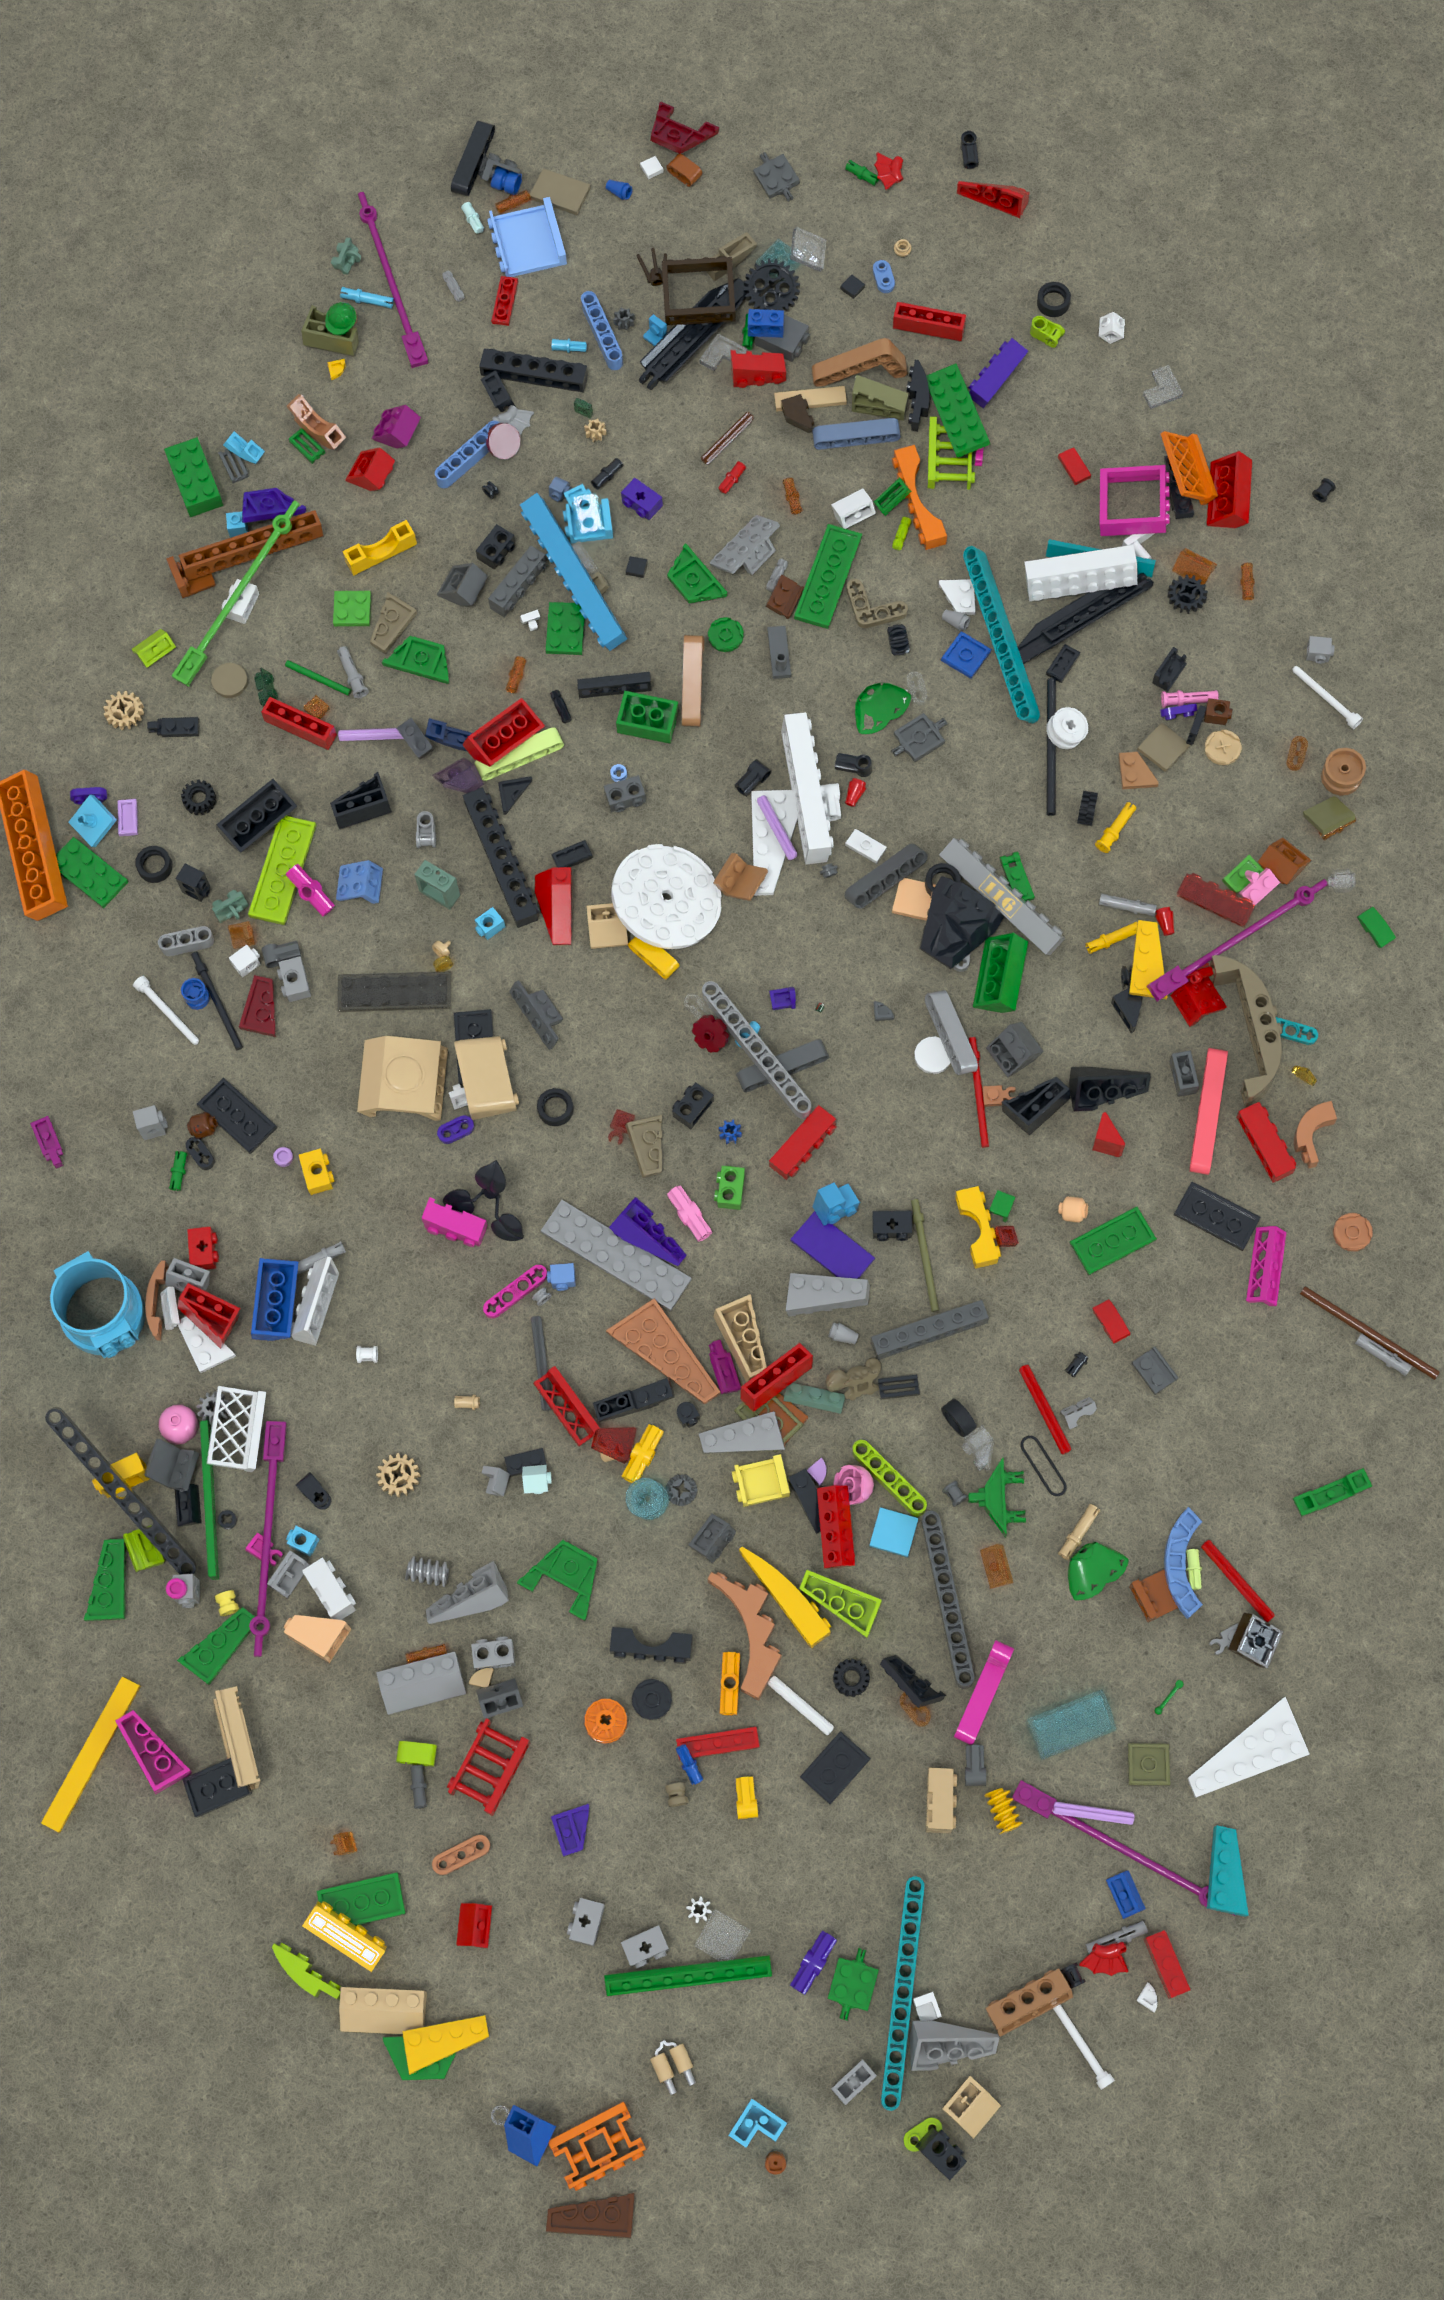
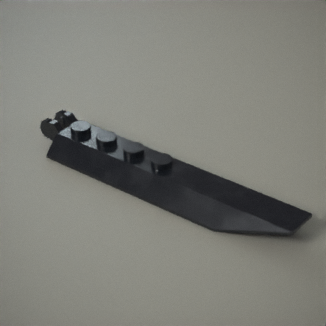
[639,278,748,390]
[1018,572,1154,664]

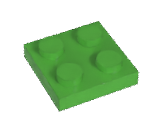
[333,591,371,626]

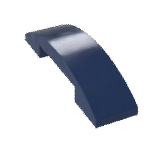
[425,718,472,752]

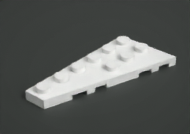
[751,790,799,896]

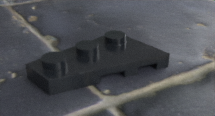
[880,1655,946,1708]

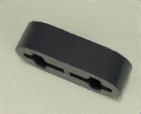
[186,1137,215,1170]

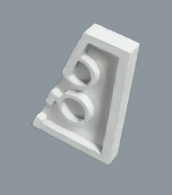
[178,1317,236,1373]

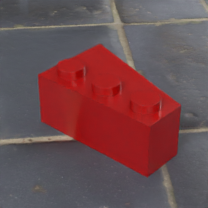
[730,350,786,388]

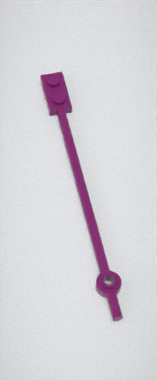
[358,192,428,368]
[1146,879,1328,1002]
[249,1421,287,1657]
[1012,1780,1236,1916]

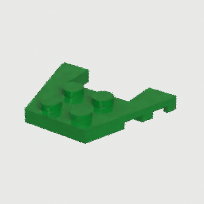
[517,1540,598,1621]

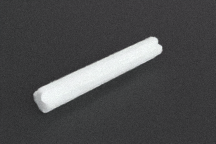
[768,1676,834,1735]

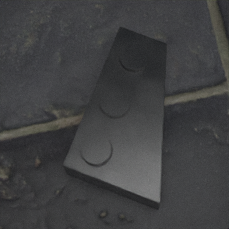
[1001,1077,1070,1136]

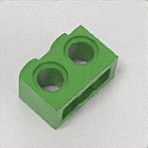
[714,1166,745,1210]

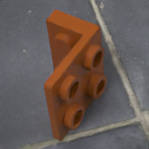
[166,556,216,598]
[1129,1570,1178,1623]

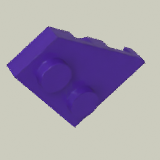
[551,1804,590,1857]

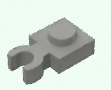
[1209,1623,1238,1655]

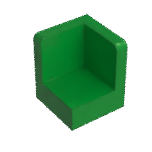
[989,1190,1015,1223]

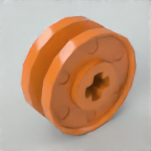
[585,1699,627,1744]

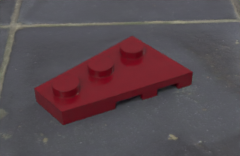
[239,975,276,1037]

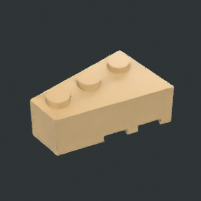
[926,1768,957,1833]

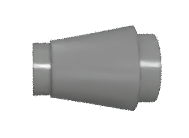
[942,609,970,631]
[828,1322,859,1345]

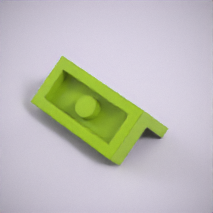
[132,629,176,668]

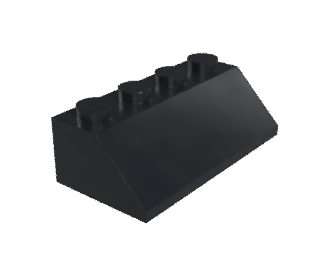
[216,779,297,853]

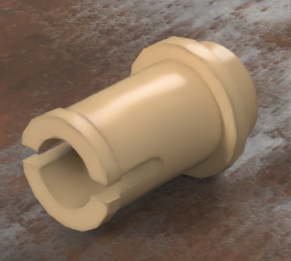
[454,1394,480,1410]

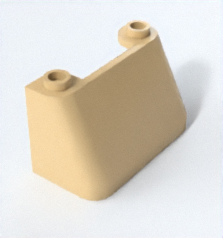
[454,1036,519,1120]

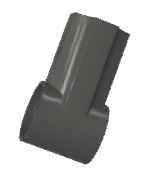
[262,941,301,968]
[965,1745,986,1786]

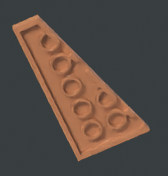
[606,1298,721,1405]

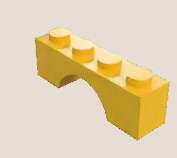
[342,520,417,576]
[955,1186,1001,1269]

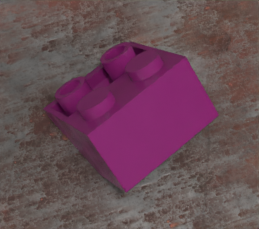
[371,405,421,449]

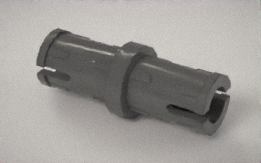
[410,1765,427,1809]

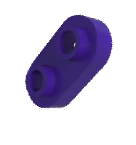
[1160,704,1198,720]
[70,787,107,805]
[437,1115,474,1144]

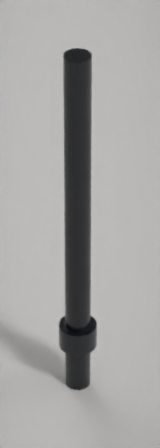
[191,952,243,1050]

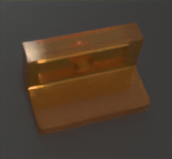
[1172,548,1217,585]

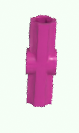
[286,864,335,917]

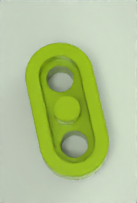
[903,2118,942,2152]

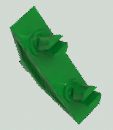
[968,1457,1026,1538]

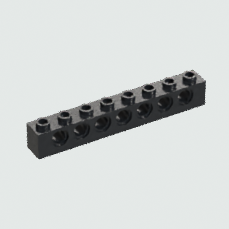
[462,787,540,928]

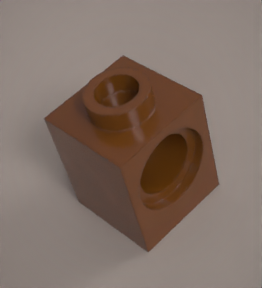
[1204,698,1233,726]

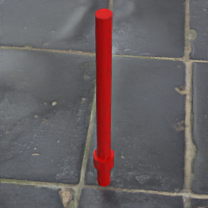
[968,1037,989,1148]

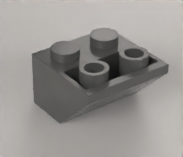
[986,1022,1044,1078]

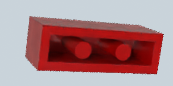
[1143,1930,1190,1999]

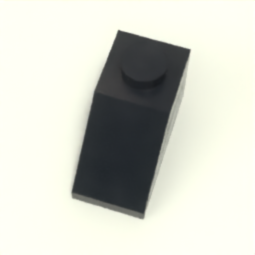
[1111,987,1143,1033]

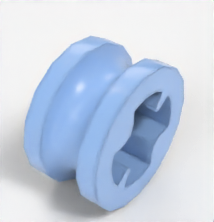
[610,764,627,782]

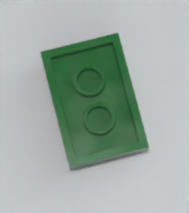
[546,602,585,655]

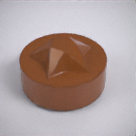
[765,2151,786,2175]

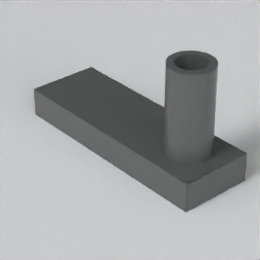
[767,626,791,679]

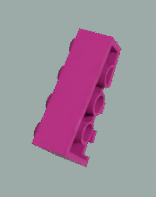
[115,1710,192,1795]

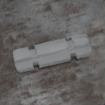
[442,270,465,302]
[766,559,788,592]

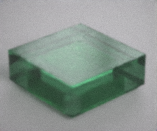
[574,398,593,419]

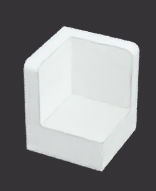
[913,1992,942,2021]

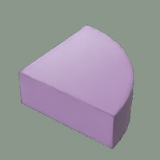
[807,1458,826,1486]

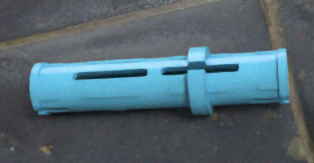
[340,287,394,309]

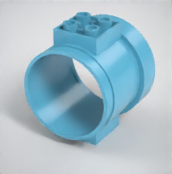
[50,1251,146,1359]

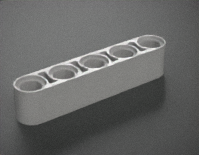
[925,990,978,1075]

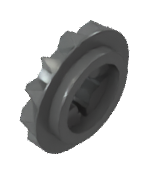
[666,1474,697,1506]

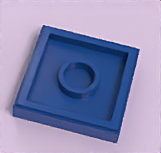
[941,631,992,679]

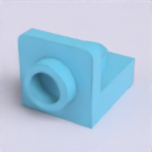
[563,484,593,510]

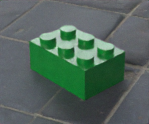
[616,691,679,744]

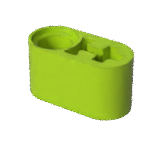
[396,1741,437,1767]

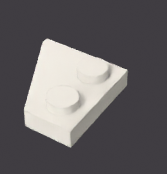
[939,579,975,615]

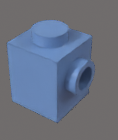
[547,1263,576,1291]

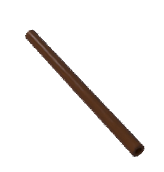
[1300,1286,1440,1380]

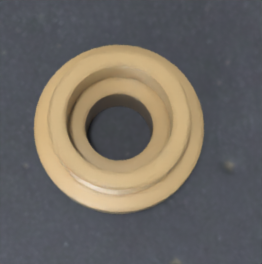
[894,239,911,257]

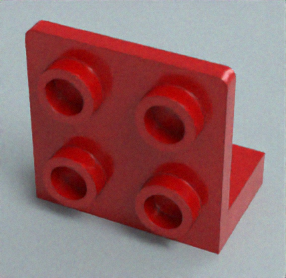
[1170,977,1227,1027]

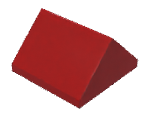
[1092,1112,1125,1157]

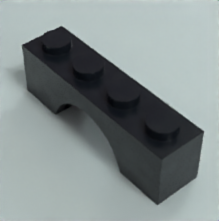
[609,1627,693,1664]

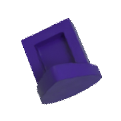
[769,986,796,1010]

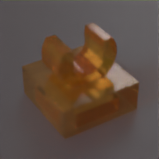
[303,695,330,719]
[330,1831,357,1856]

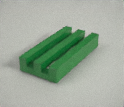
[288,428,325,464]
[874,477,912,516]

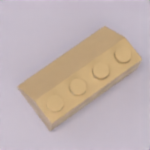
[339,1987,427,2034]

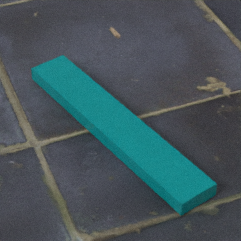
[1046,539,1156,578]

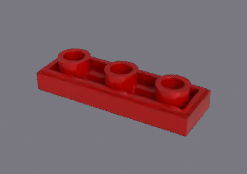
[491,276,518,326]

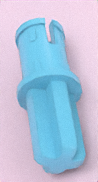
[551,338,587,353]

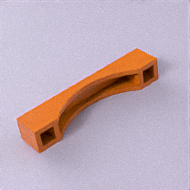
[892,445,947,550]

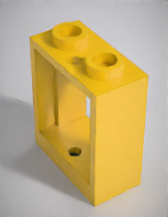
[92,1453,150,1498]

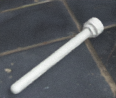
[1292,666,1363,729]
[133,976,199,1045]
[1053,2005,1115,2090]

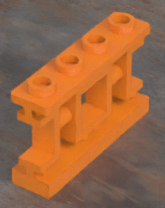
[548,2102,647,2191]

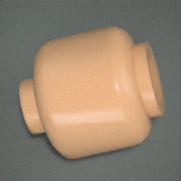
[1058,1196,1088,1223]

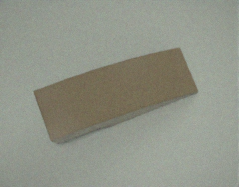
[706,232,757,281]

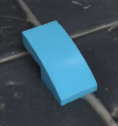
[223,431,265,464]

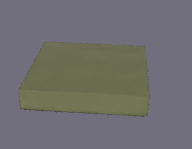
[1303,796,1355,835]
[1127,1743,1170,1786]

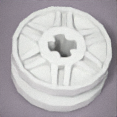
[1046,707,1088,749]

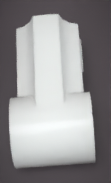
[820,783,841,821]

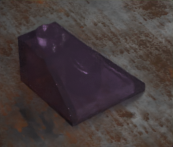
[433,757,484,793]

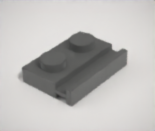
[1131,1347,1178,1395]

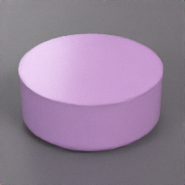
[273,1147,293,1167]

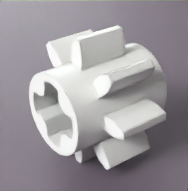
[686,1897,712,1923]

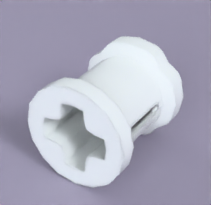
[356,1346,378,1363]

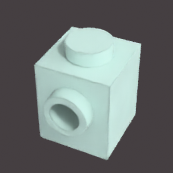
[522,1465,552,1494]

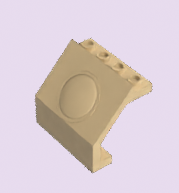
[357,1036,448,1121]

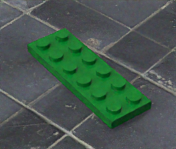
[926,363,990,458]
[794,524,862,629]

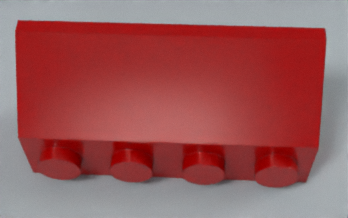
[1207,451,1252,528]
[463,698,545,767]

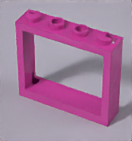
[1100,465,1170,536]

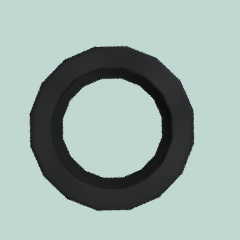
[1037,282,1071,317]
[135,846,172,883]
[925,863,961,896]
[537,1088,574,1127]
[941,1399,977,1437]

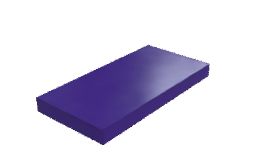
[790,1211,875,1279]

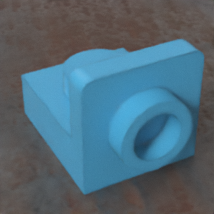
[643,314,667,346]

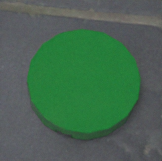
[708,617,744,652]

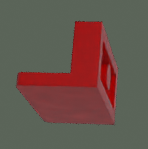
[456,1903,492,1948]

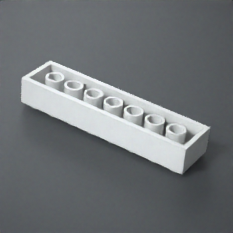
[781,713,833,865]

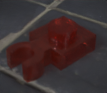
[608,1109,635,1145]

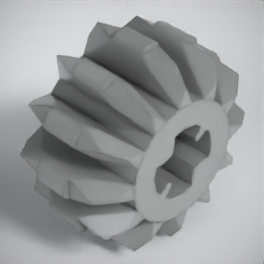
[196,1391,231,1425]

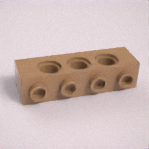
[986,1969,1073,2037]

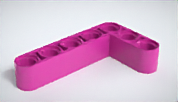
[954,1640,1015,1745]

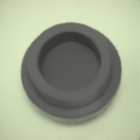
[820,863,838,878]

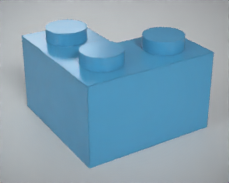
[813,1182,860,1226]

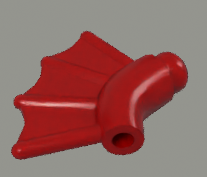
[874,152,904,190]
[1186,963,1213,984]
[1079,1941,1129,1976]

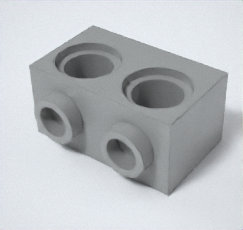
[471,1637,516,1671]

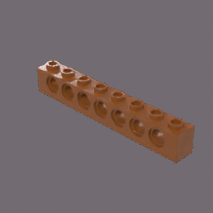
[178,510,323,581]

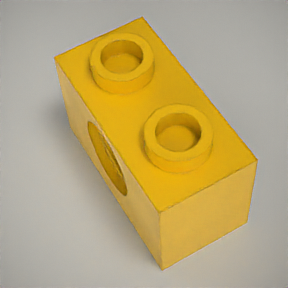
[299,1148,335,1195]

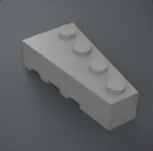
[786,1273,870,1317]

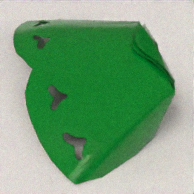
[855,683,911,734]
[1068,1542,1129,1600]

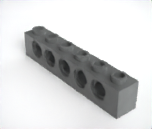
[871,1300,989,1360]

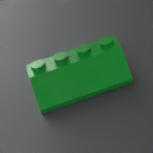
[973,933,1028,1013]

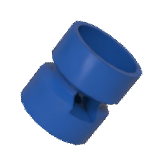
[491,166,522,196]
[181,978,210,1010]

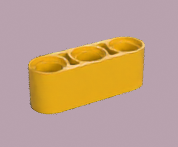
[627,937,680,980]

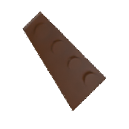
[546,2193,635,2239]

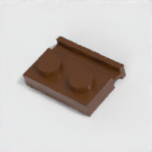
[765,575,804,619]

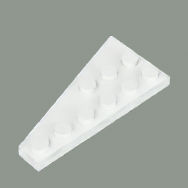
[1187,1697,1309,1798]

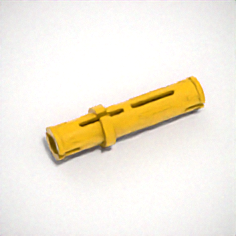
[1085,921,1137,954]

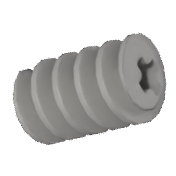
[405,1556,449,1587]

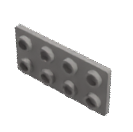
[710,515,780,575]

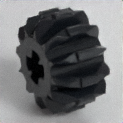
[887,624,910,656]

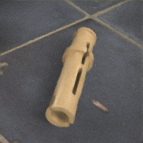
[1058,1504,1100,1560]

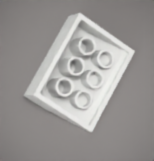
[291,1257,339,1346]

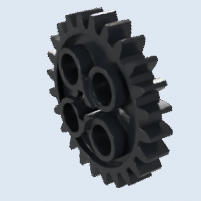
[743,259,800,312]

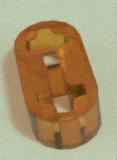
[1286,736,1308,771]
[899,1693,931,1727]

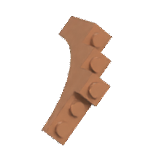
[708,1572,781,1701]

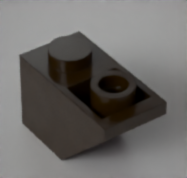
[781,394,814,433]

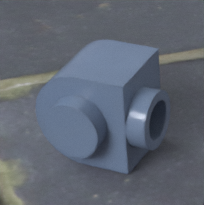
[549,477,571,502]

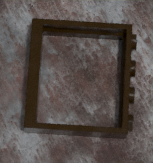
[662,256,736,326]

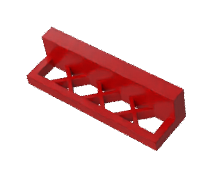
[533,1366,601,1447]

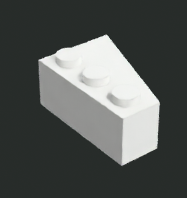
[302,1557,356,1620]

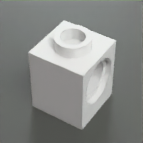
[229,945,261,978]

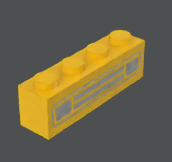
[302,1901,387,1972]

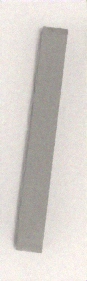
[702,981,811,1119]

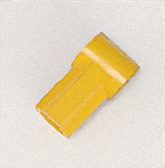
[736,1777,758,1819]

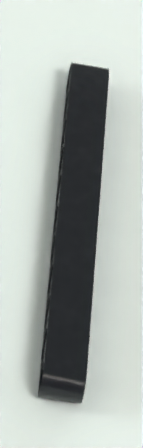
[45,1407,196,1575]

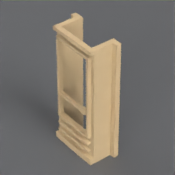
[213,1686,260,1790]

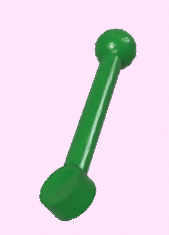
[1154,1680,1184,1715]

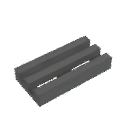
[218,449,249,483]

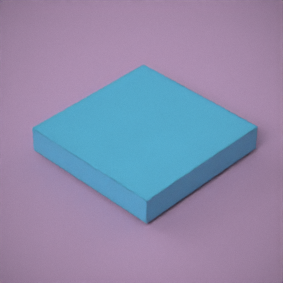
[869,1507,918,1557]

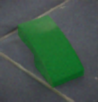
[1357,907,1396,948]

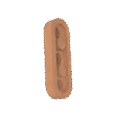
[432,1835,491,1875]

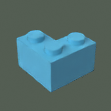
[728,2099,787,2148]

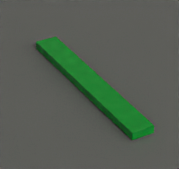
[200,1420,219,1580]
[604,1955,772,1996]

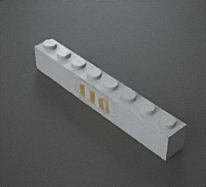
[939,838,1065,955]

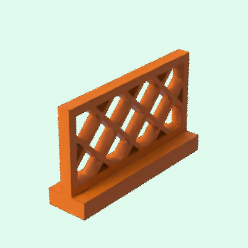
[1161,431,1218,505]

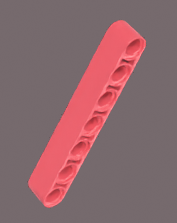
[1189,1048,1228,1175]

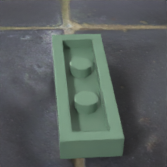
[784,1383,845,1414]

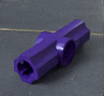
[790,1931,837,1995]

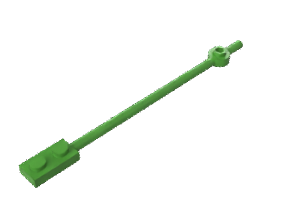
[172,500,300,687]

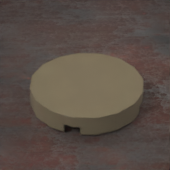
[211,663,248,698]

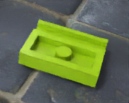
[123,1525,165,1572]

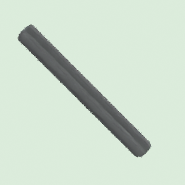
[531,1316,552,1411]

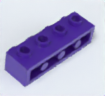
[968,338,1028,408]

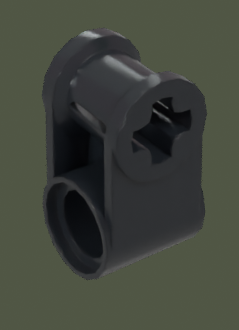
[295,1472,332,1510]

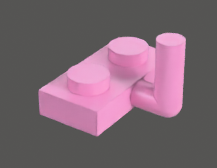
[1239,868,1280,908]

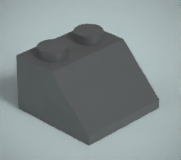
[437,563,488,607]

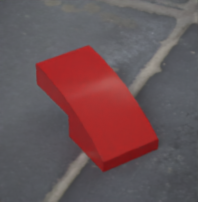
[1092,1299,1131,1344]

